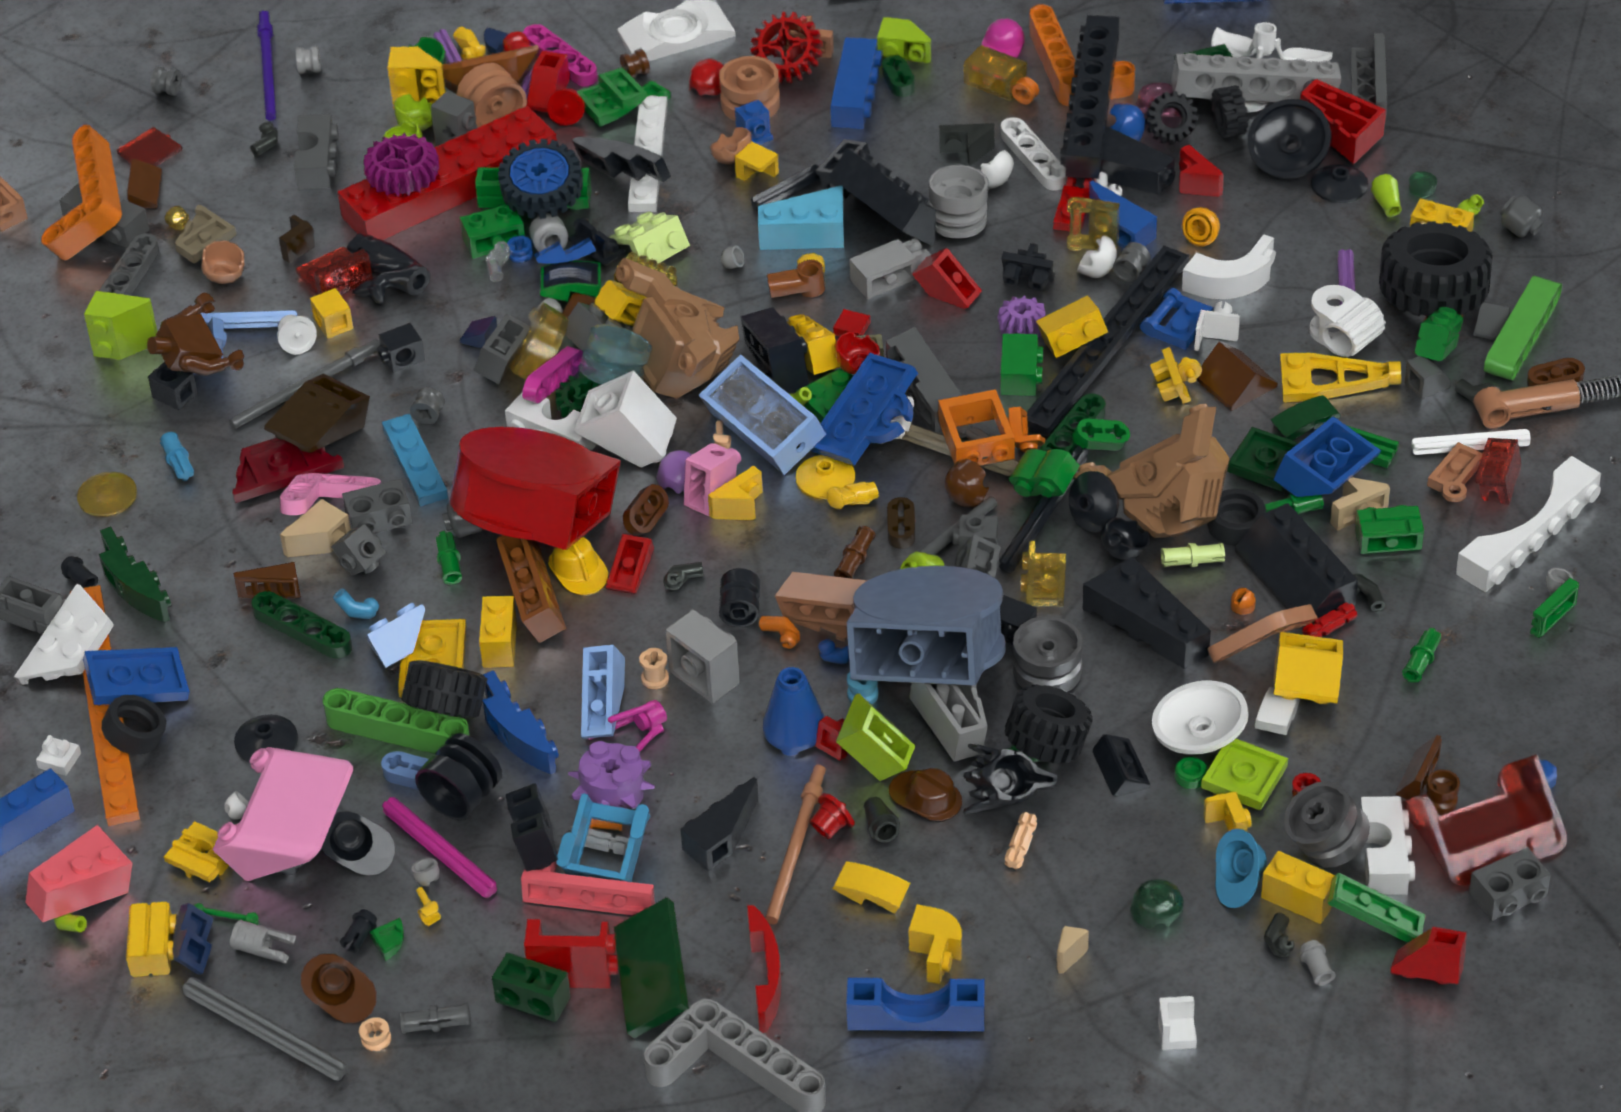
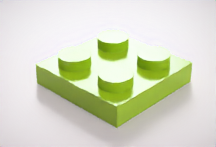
[1201,739,1288,811]

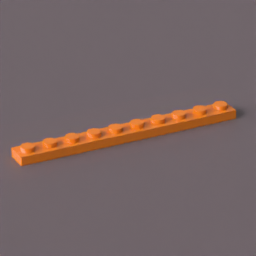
[70,585,140,826]

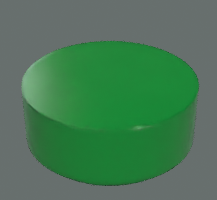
[1175,757,1207,789]

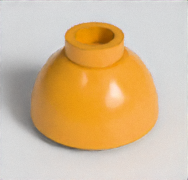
[1182,207,1220,247]

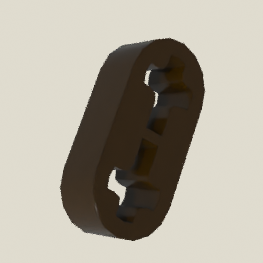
[887,497,915,549]

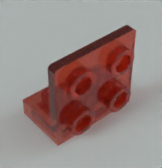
[296,247,373,295]

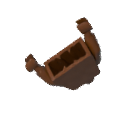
[147,292,244,376]

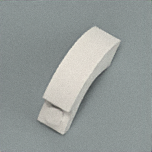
[1182,234,1276,299]

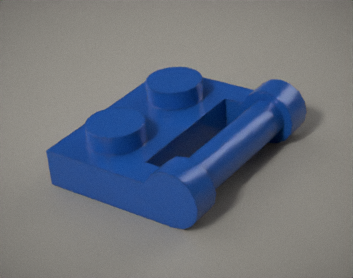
[1140,288,1214,350]

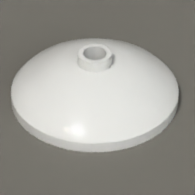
[1152,680,1248,755]

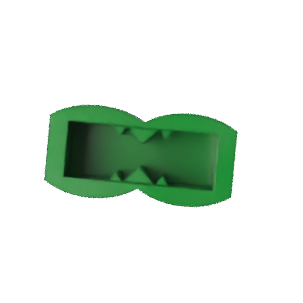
[1008,449,1080,497]

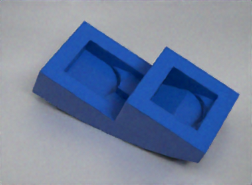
[534,237,596,264]

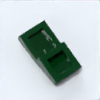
[1271,395,1341,441]

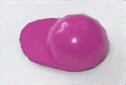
[980,18,1025,63]

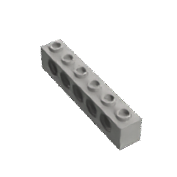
[1171,53,1342,102]

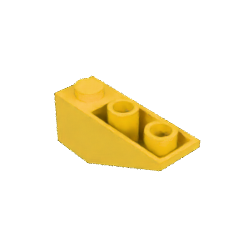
[787,314,840,375]

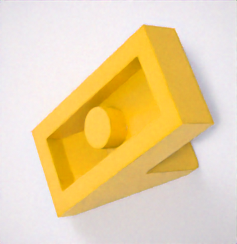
[708,465,763,520]

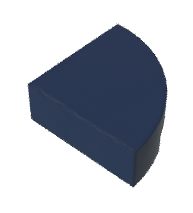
[484,27,508,54]

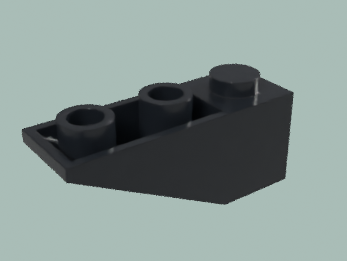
[680,777,759,872]

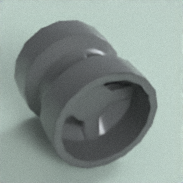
[1113,242,1151,282]

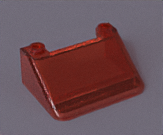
[1402,754,1567,886]

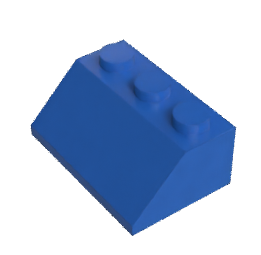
[1273,416,1381,497]

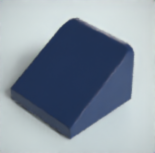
[460,316,498,348]

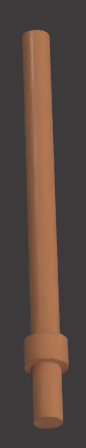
[765,765,826,924]

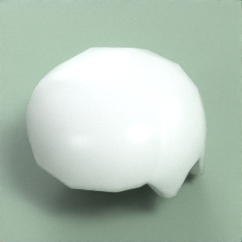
[980,150,1014,189]
[1077,235,1117,279]

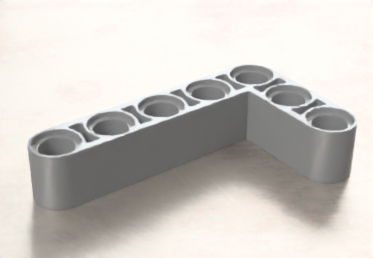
[644,999,826,1112]

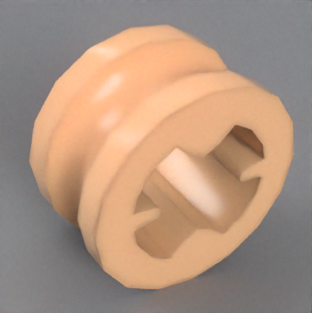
[359,1017,391,1051]

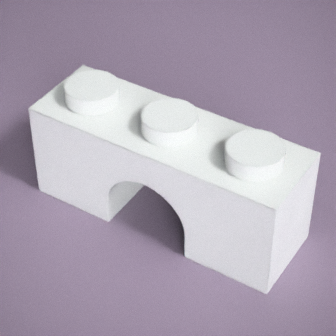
[505,393,597,451]
[1360,796,1415,895]

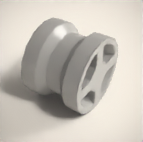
[296,46,321,74]

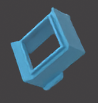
[556,793,651,882]

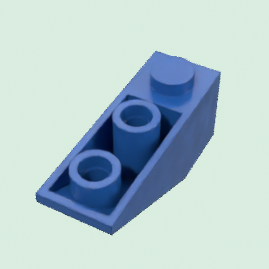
[1089,180,1157,249]

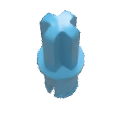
[160,432,194,481]

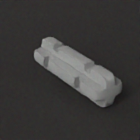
[567,825,629,856]

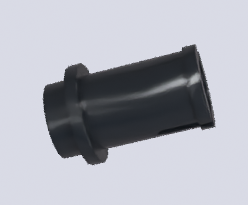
[61,556,98,588]
[340,909,377,953]

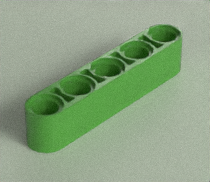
[1484,275,1562,381]
[322,688,470,754]

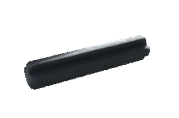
[751,164,820,211]

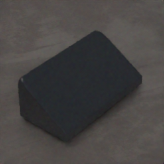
[1092,734,1151,796]

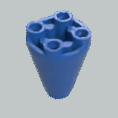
[763,667,825,756]

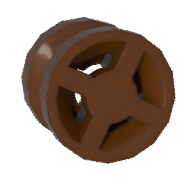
[620,48,650,79]

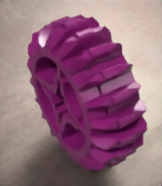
[363,133,439,197]

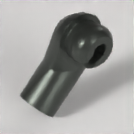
[250,121,278,157]
[663,562,703,591]
[1264,913,1295,957]

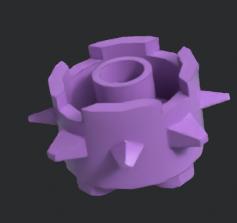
[568,741,655,809]

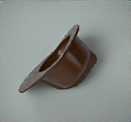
[889,768,962,821]
[301,953,377,1023]

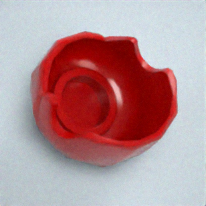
[688,58,724,96]
[835,331,881,374]

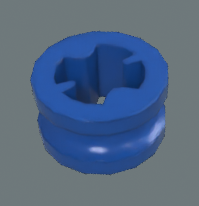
[507,236,533,263]

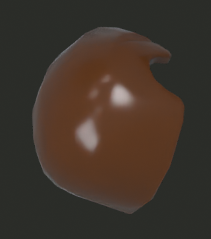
[945,459,989,508]

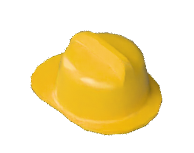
[548,537,609,595]

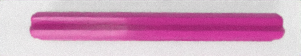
[382,797,497,898]

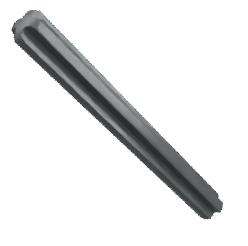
[182,977,347,1081]

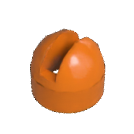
[1230,587,1256,615]

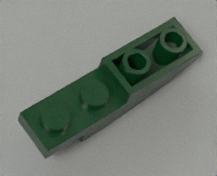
[99,526,172,623]

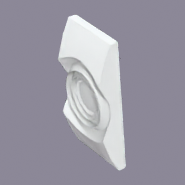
[617,0,736,61]

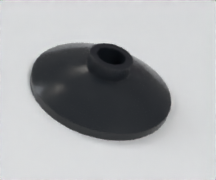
[1312,164,1368,203]
[1069,471,1119,532]
[234,714,298,763]

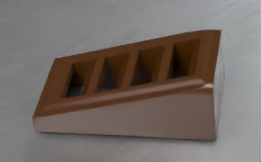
[233,562,301,599]

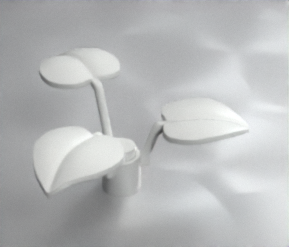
[1212,22,1333,112]

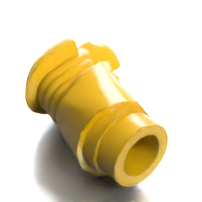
[453,26,486,60]
[827,481,879,510]

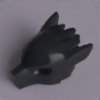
[963,744,1058,814]

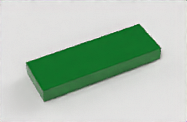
[1327,873,1425,943]

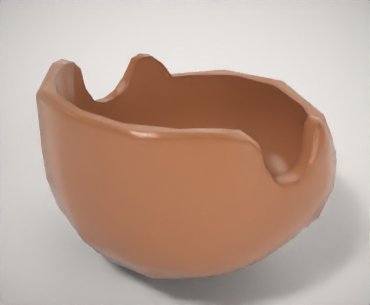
[710,127,752,165]
[201,240,244,284]

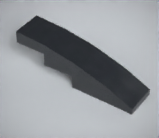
[572,137,671,183]

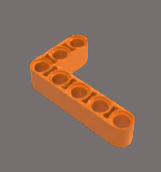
[1029,4,1135,107]
[41,124,122,260]

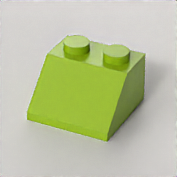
[84,291,158,360]

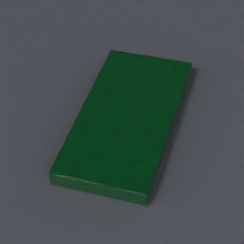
[614,897,689,1038]

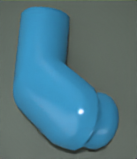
[333,588,380,620]

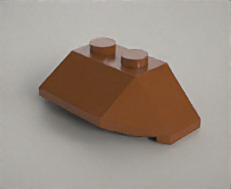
[442,45,539,94]

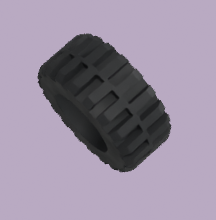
[1379,222,1493,318]

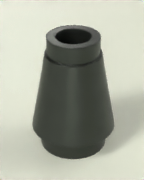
[864,796,900,843]

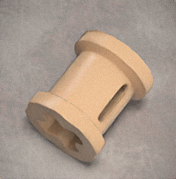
[639,648,669,690]

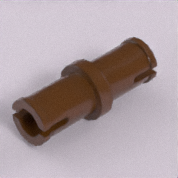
[834,526,876,579]

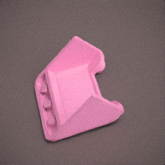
[212,747,354,881]

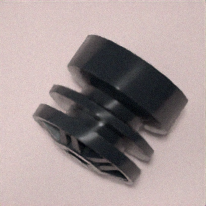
[415,733,502,821]

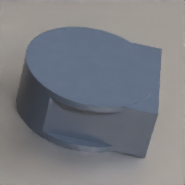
[847,566,1006,685]

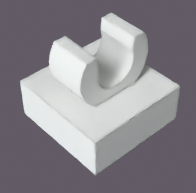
[36,735,81,776]

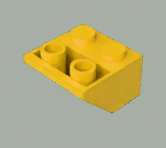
[387,47,446,110]
[1273,632,1343,704]

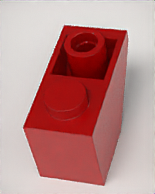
[526,50,570,113]
[1390,927,1467,984]

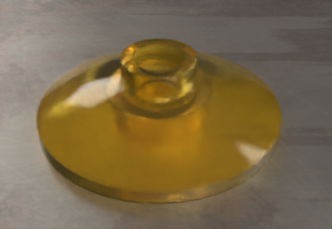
[77,472,137,517]

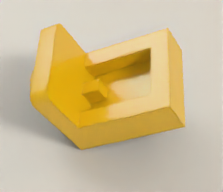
[1203,791,1252,831]

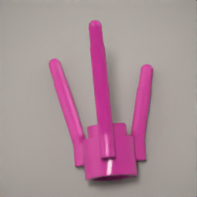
[587,700,667,751]

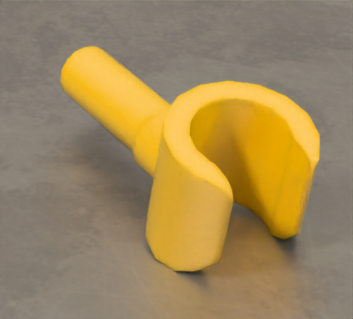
[416,887,441,927]

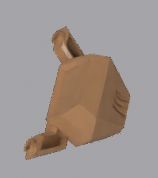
[616,258,739,399]
[1073,403,1230,538]

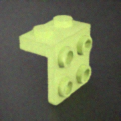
[609,212,690,268]

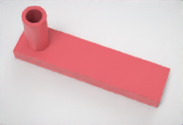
[521,852,655,916]

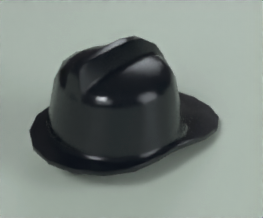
[321,811,395,876]

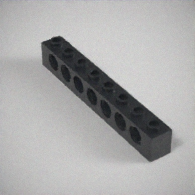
[1060,15,1120,179]

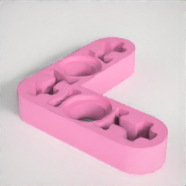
[280,473,381,515]

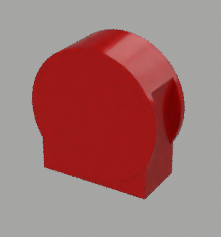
[450,427,621,550]

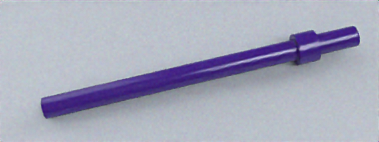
[257,10,276,121]

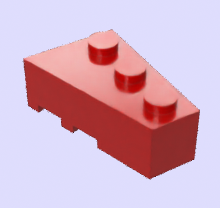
[1300,79,1386,164]

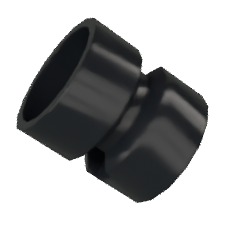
[719,568,760,627]

